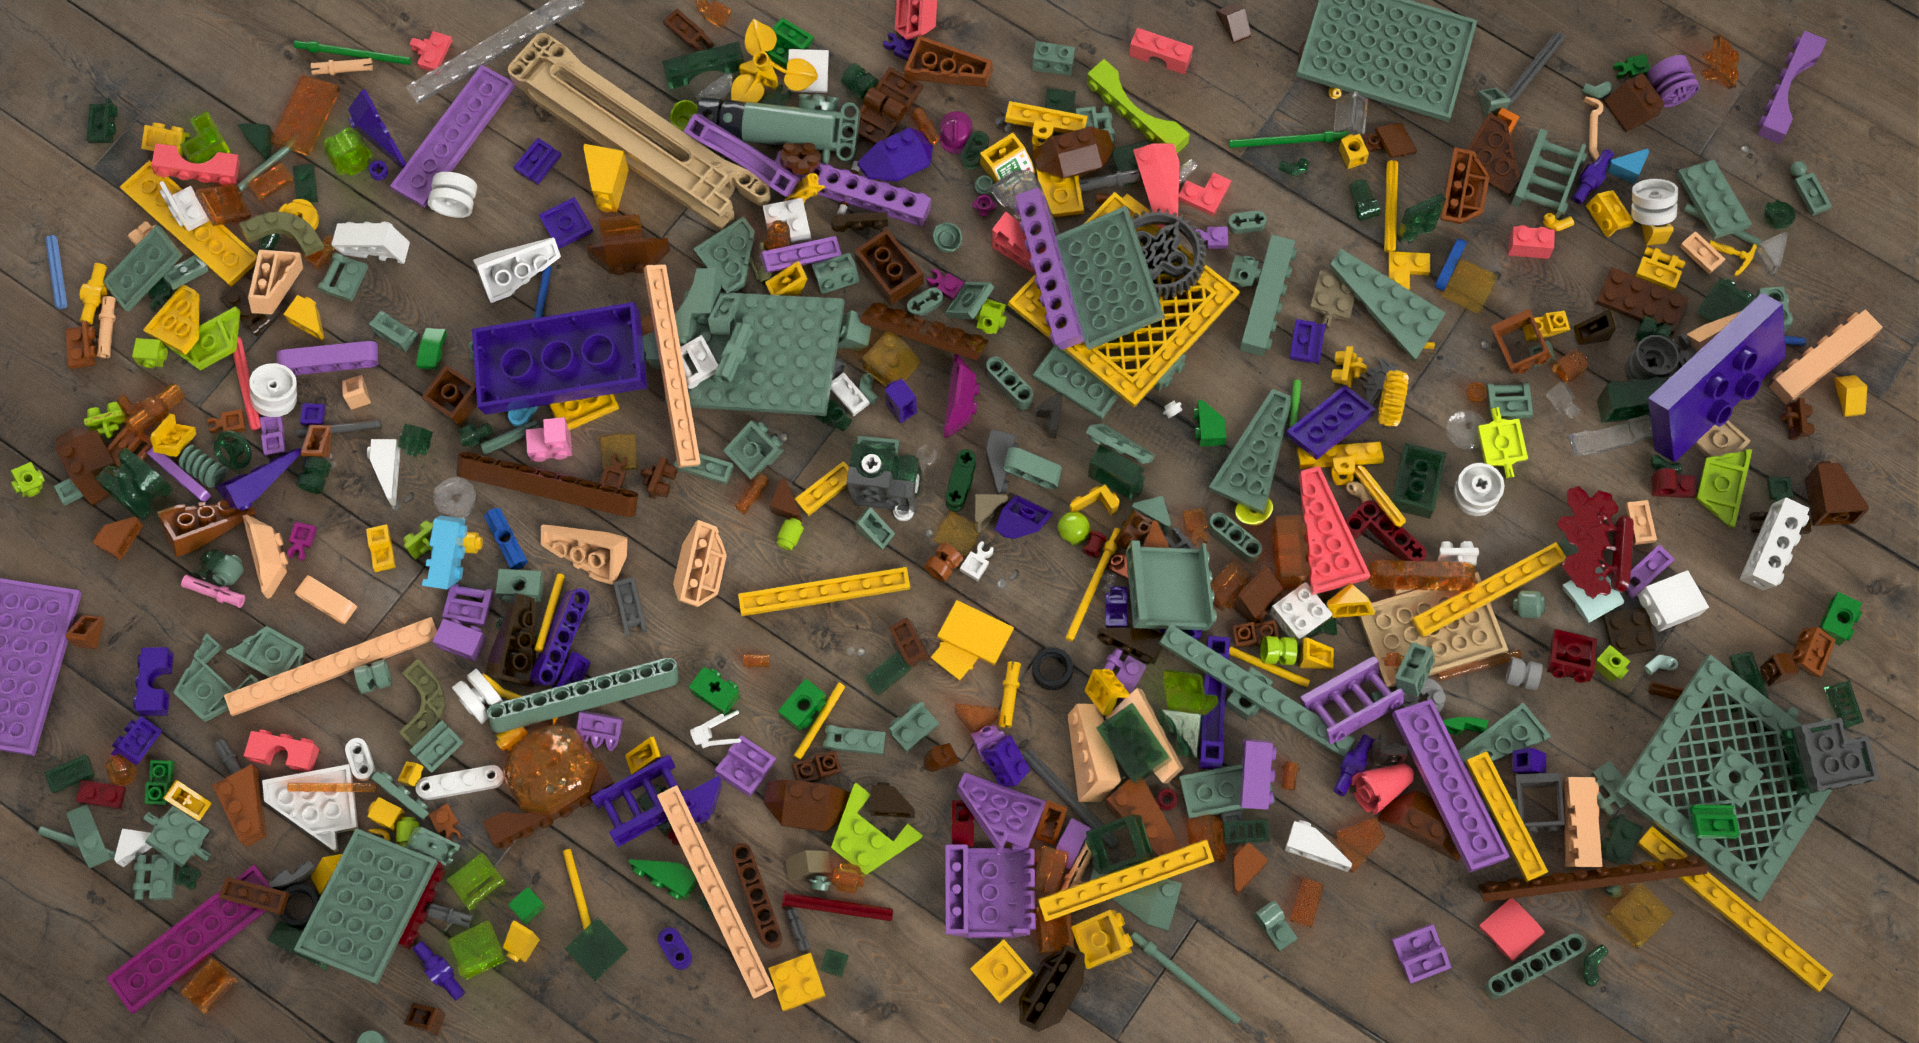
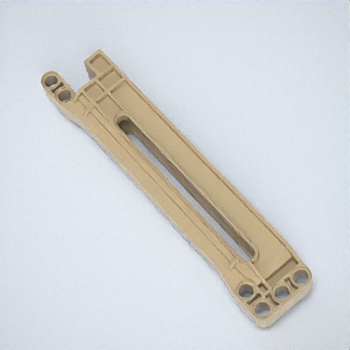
[508,33,771,230]

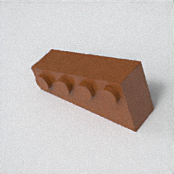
[904,35,993,87]
[1105,771,1181,858]

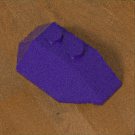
[857,128,933,182]

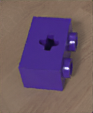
[884,378,917,424]

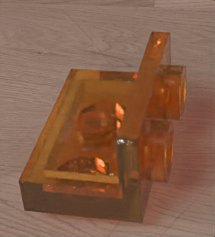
[1187,815,1226,862]
[1034,907,1074,953]
[180,958,238,1015]

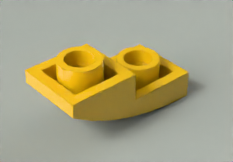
[1522,311,1570,341]

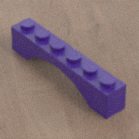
[1199,636,1230,770]

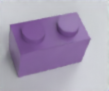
[432,619,486,662]

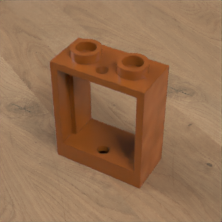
[1491,308,1552,374]

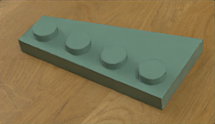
[1458,703,1552,771]

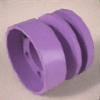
[1647,55,1700,107]

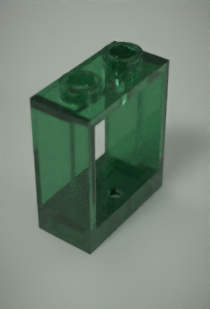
[1088,445,1145,500]
[1086,814,1154,875]

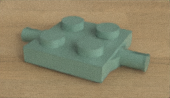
[143,806,211,867]

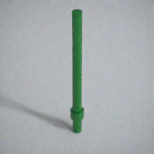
[293,40,411,65]
[1229,130,1349,148]

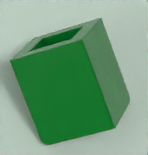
[508,887,546,925]

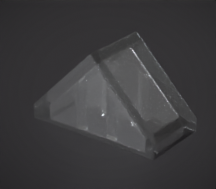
[1755,232,1788,277]

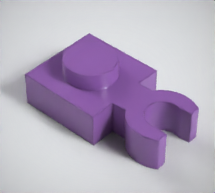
[1196,227,1228,249]

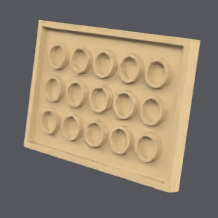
[1358,572,1508,688]

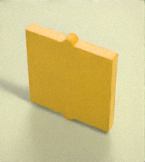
[931,642,979,681]

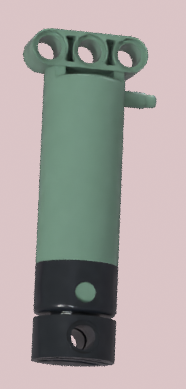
[697,97,860,164]

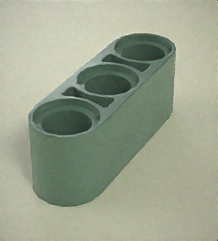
[986,357,1033,410]
[1003,447,1062,489]
[1208,512,1262,563]

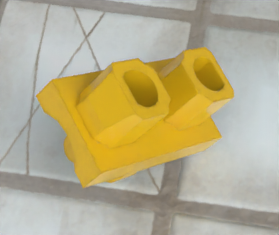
[1331,346,1367,389]

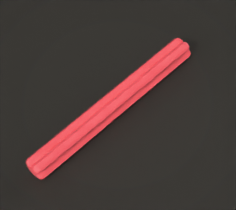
[232,337,261,431]

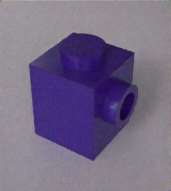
[1513,748,1546,774]

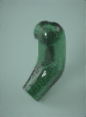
[1583,944,1609,987]

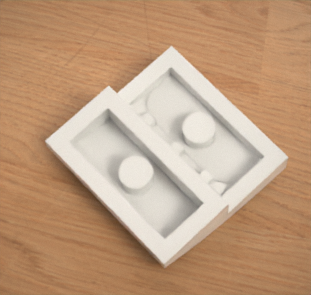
[788,49,829,93]

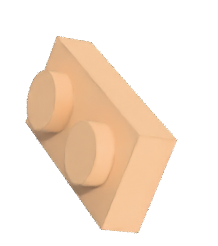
[1680,231,1725,274]
[1625,500,1657,545]

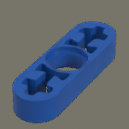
[1434,238,1467,292]

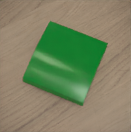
[765,17,814,69]

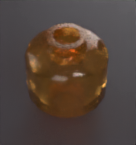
[105,753,138,786]
[832,863,865,894]

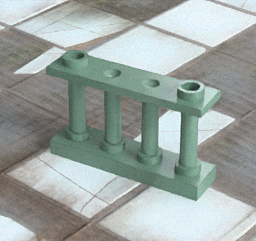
[1511,129,1587,219]

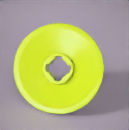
[1235,498,1273,525]

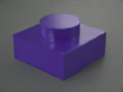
[300,403,326,426]

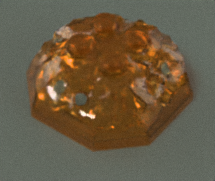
[503,725,598,815]

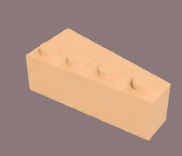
[1105,688,1184,783]
[1068,704,1121,802]
[1563,777,1602,867]

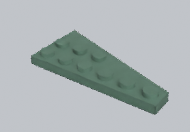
[1329,249,1446,363]
[1209,389,1292,515]

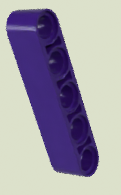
[530,588,590,687]

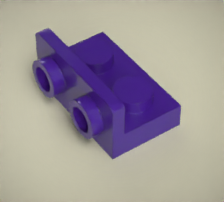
[110,716,162,765]

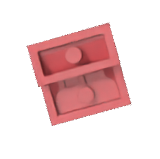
[1479,898,1545,962]

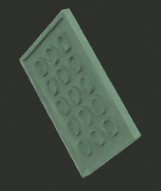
[1056,206,1165,350]
[294,828,438,985]

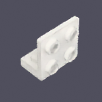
[159,181,210,232]
[1269,582,1332,646]

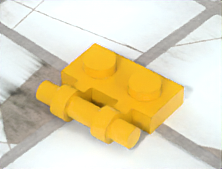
[1635,247,1686,291]

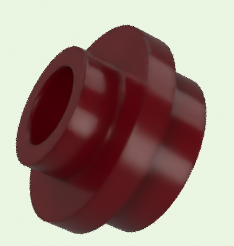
[1156,789,1178,811]

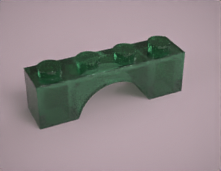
[662,41,744,90]

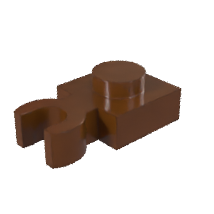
[600,453,628,488]

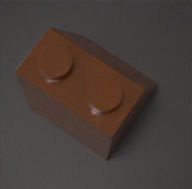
[1805,461,1869,526]

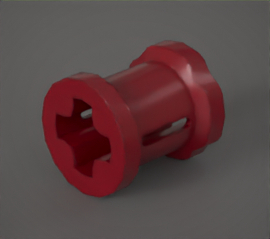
[1082,530,1107,558]

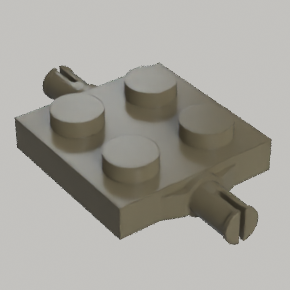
[1309,271,1355,329]

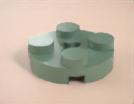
[798,94,839,111]

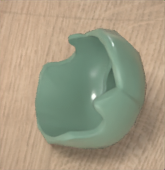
[931,222,963,253]

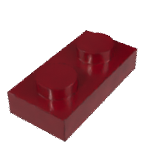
[76,780,127,810]

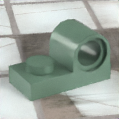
[708,294,741,336]
[1252,901,1298,952]

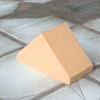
[342,374,371,410]

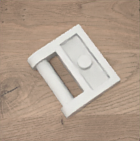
[680,335,718,389]

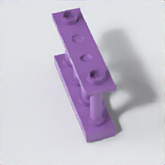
[1300,656,1404,745]

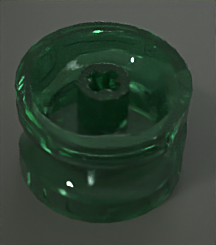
[94,447,173,521]

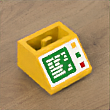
[980,133,1036,194]

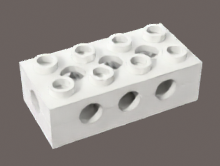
[1739,498,1810,591]

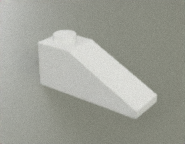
[367,439,401,506]
[1284,820,1352,872]

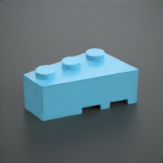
[422,515,467,589]

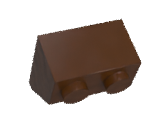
[1604,73,1665,132]
[1234,565,1283,624]

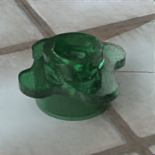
[175,865,201,890]

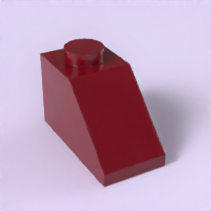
[952,800,974,847]

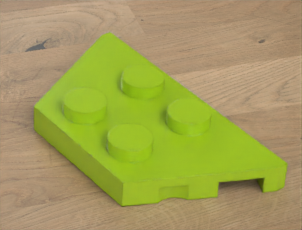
[167,306,240,371]
[1696,449,1752,528]

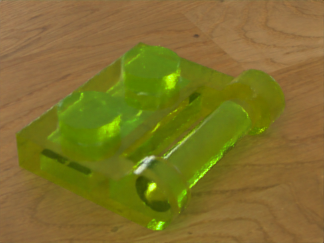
[447,852,506,911]

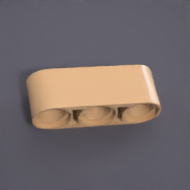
[294,575,357,625]

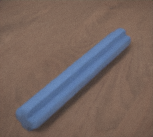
[45,235,68,310]

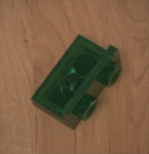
[86,98,118,143]

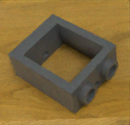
[1516,772,1565,834]

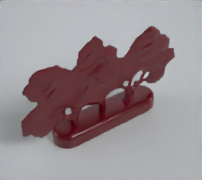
[1556,486,1634,599]

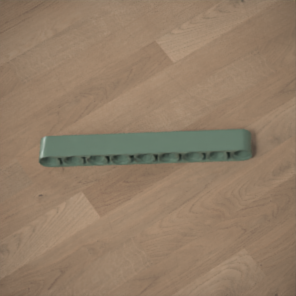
[487,658,679,733]

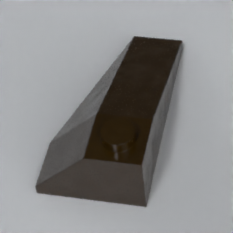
[485,593,537,687]

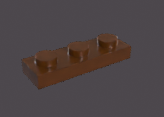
[218,876,290,915]

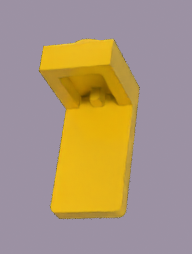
[1069,484,1120,516]

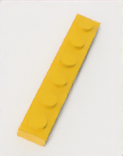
[1466,751,1548,882]

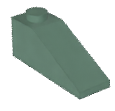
[66,804,110,869]

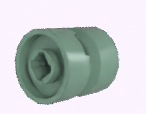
[354,659,392,694]

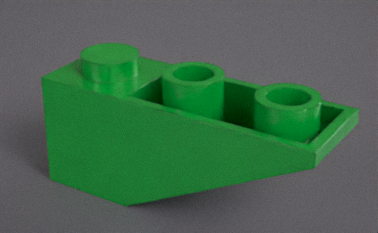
[629,859,698,901]

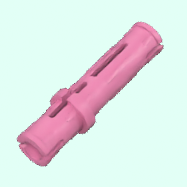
[181,575,245,608]

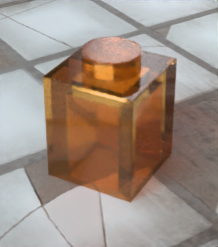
[1552,348,1589,385]

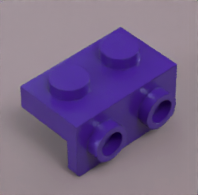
[982,735,1031,787]

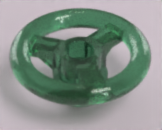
[214,430,252,470]

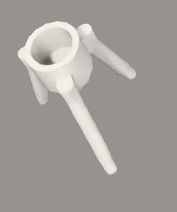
[690,710,741,748]

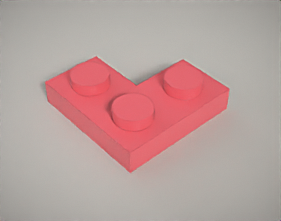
[1178,172,1231,216]

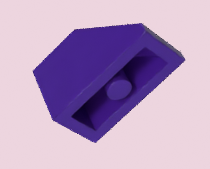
[689,776,723,824]

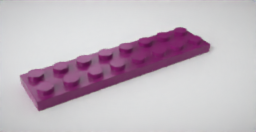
[106,864,272,1014]

